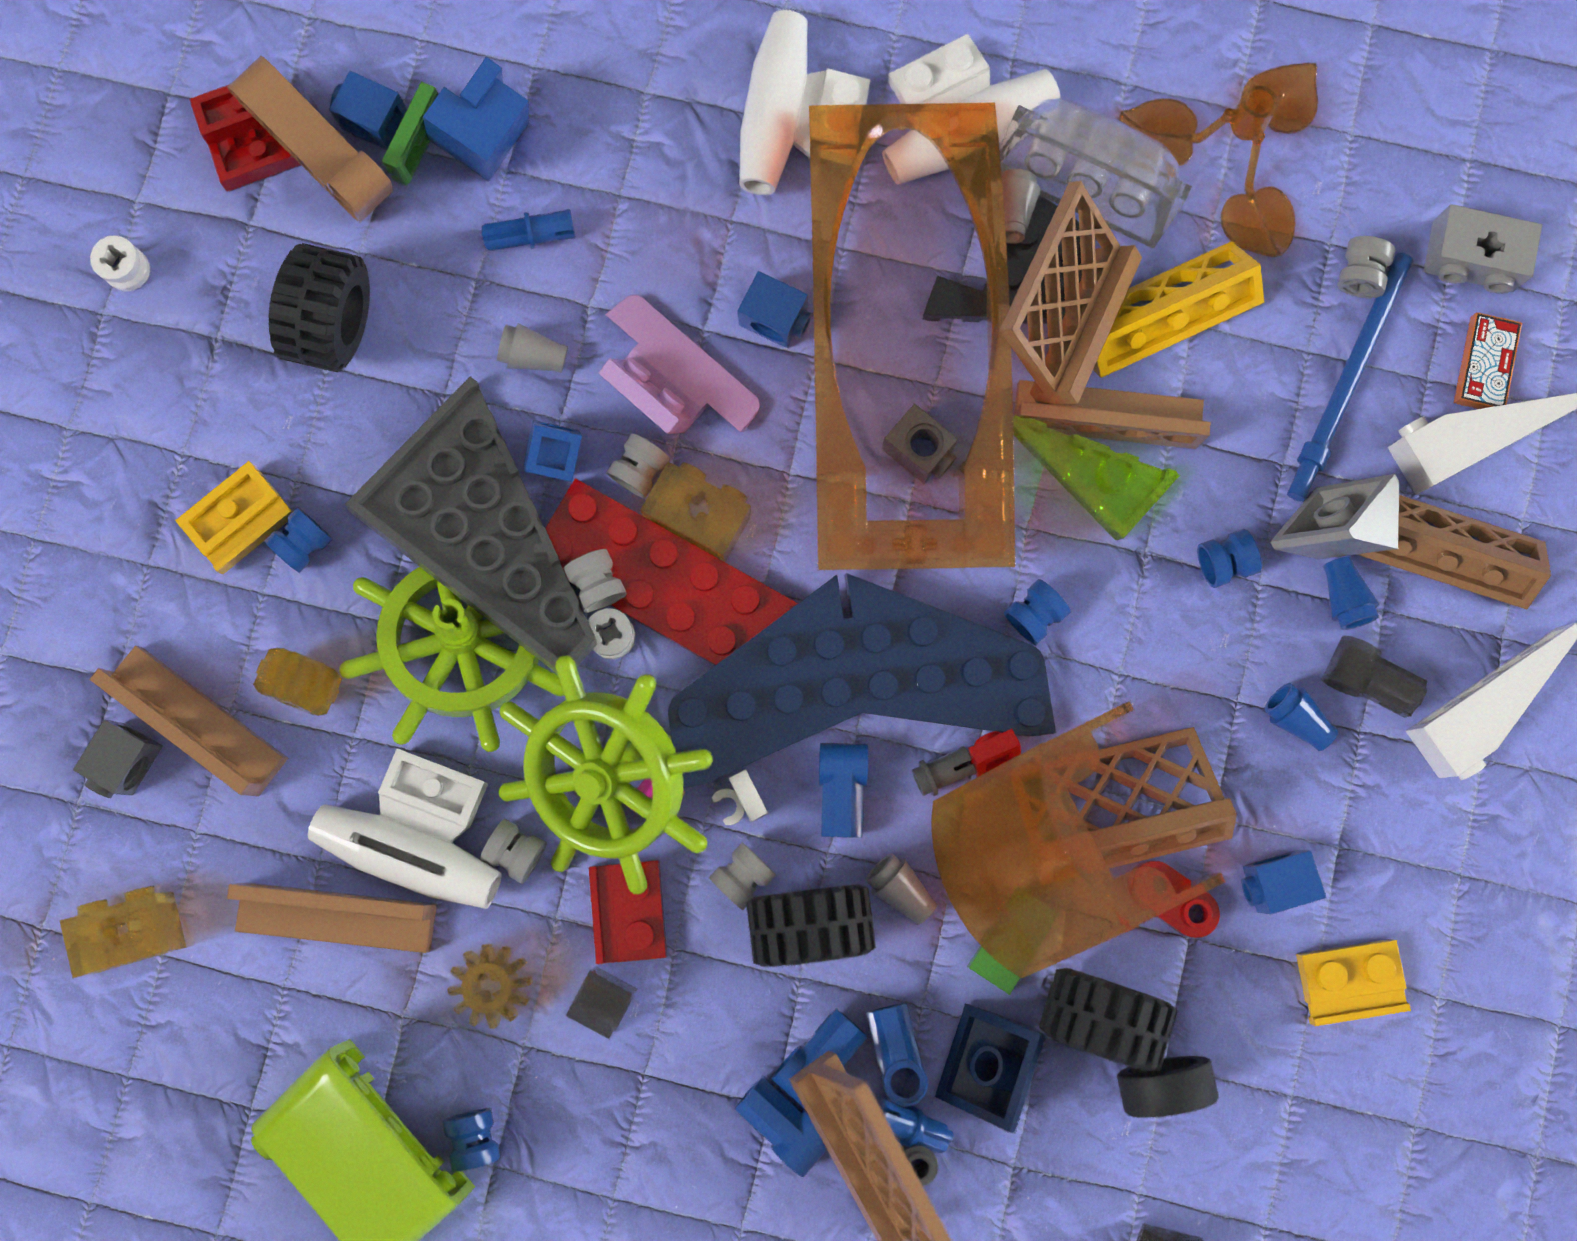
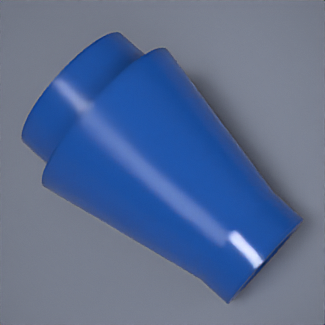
[1323,556,1379,630]
[1265,683,1338,751]

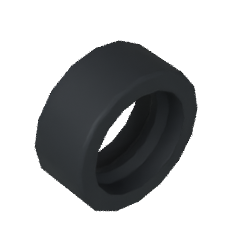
[1117,1056,1219,1118]

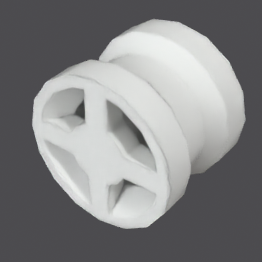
[90,235,150,292]
[588,608,636,659]

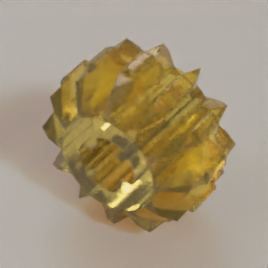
[253,648,342,716]
[448,943,533,1029]

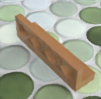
[1013,380,1211,449]
[1356,495,1551,610]
[89,645,288,796]
[227,883,437,953]

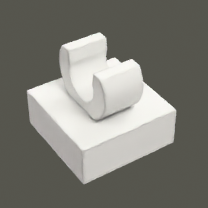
[712,770,768,825]

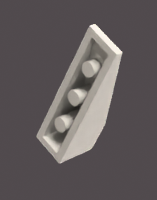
[1387,393,1577,495]
[1406,622,1577,780]

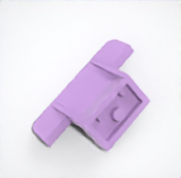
[598,295,760,434]

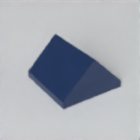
[935,1003,1046,1134]

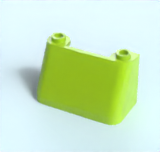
[251,1039,475,1241]

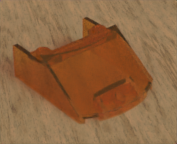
[931,701,1226,978]

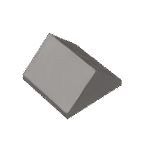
[1270,474,1399,559]

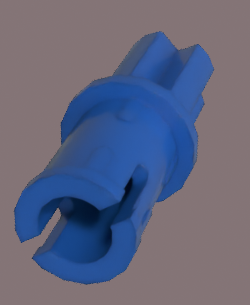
[481,209,575,251]
[875,1097,954,1153]

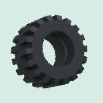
[268,243,370,372]
[746,884,876,967]
[1039,968,1177,1071]

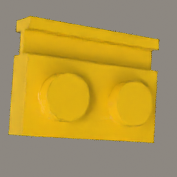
[175,461,293,574]
[1296,939,1411,1026]

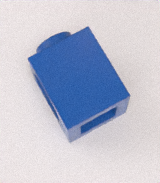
[329,71,407,150]
[737,271,812,349]
[523,420,582,482]
[1241,850,1327,915]

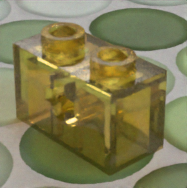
[640,462,752,562]
[60,886,187,978]

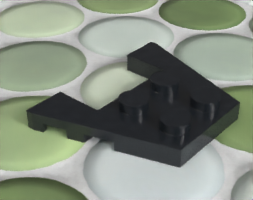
[922,153,1096,324]

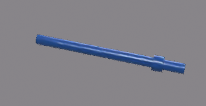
[1287,253,1413,502]

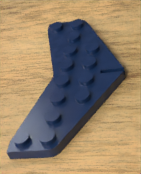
[668,573,1056,788]

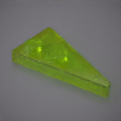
[1003,415,1180,540]

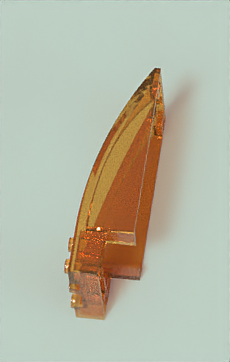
[809,102,1015,571]

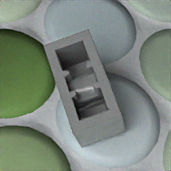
[1423,204,1542,293]

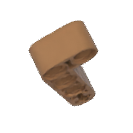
[227,56,393,223]

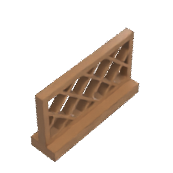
[999,181,1142,404]
[1010,727,1237,884]
[789,1051,951,1241]

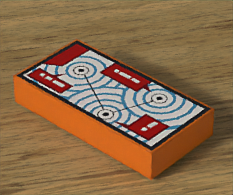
[1454,312,1522,409]

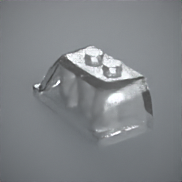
[989,97,1192,249]

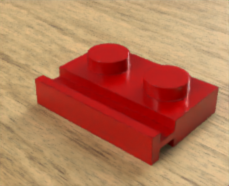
[589,860,667,965]

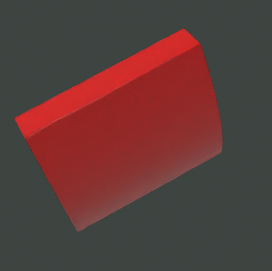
[189,84,300,192]

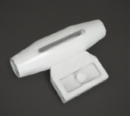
[739,10,870,195]
[882,34,1061,185]
[308,749,502,909]

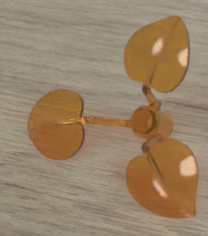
[1119,63,1318,257]

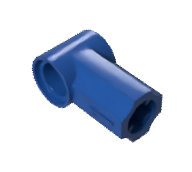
[819,743,868,838]
[865,1002,928,1106]
[771,1008,868,1110]
[735,1075,827,1177]

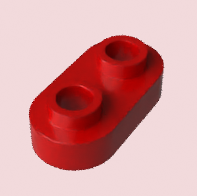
[1128,861,1220,938]

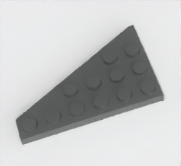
[345,377,597,673]

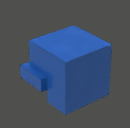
[423,57,529,181]

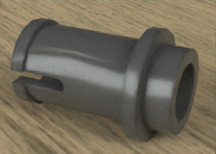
[912,746,976,796]
[901,1144,938,1186]

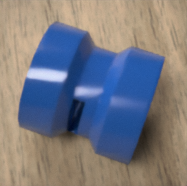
[264,507,333,573]
[1197,529,1262,588]
[1004,579,1071,645]
[442,1108,501,1172]

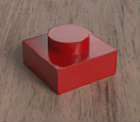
[968,729,1022,782]

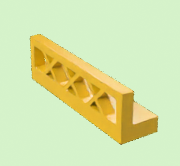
[1093,241,1265,378]

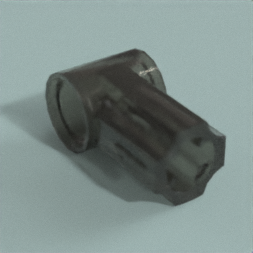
[1321,636,1428,718]

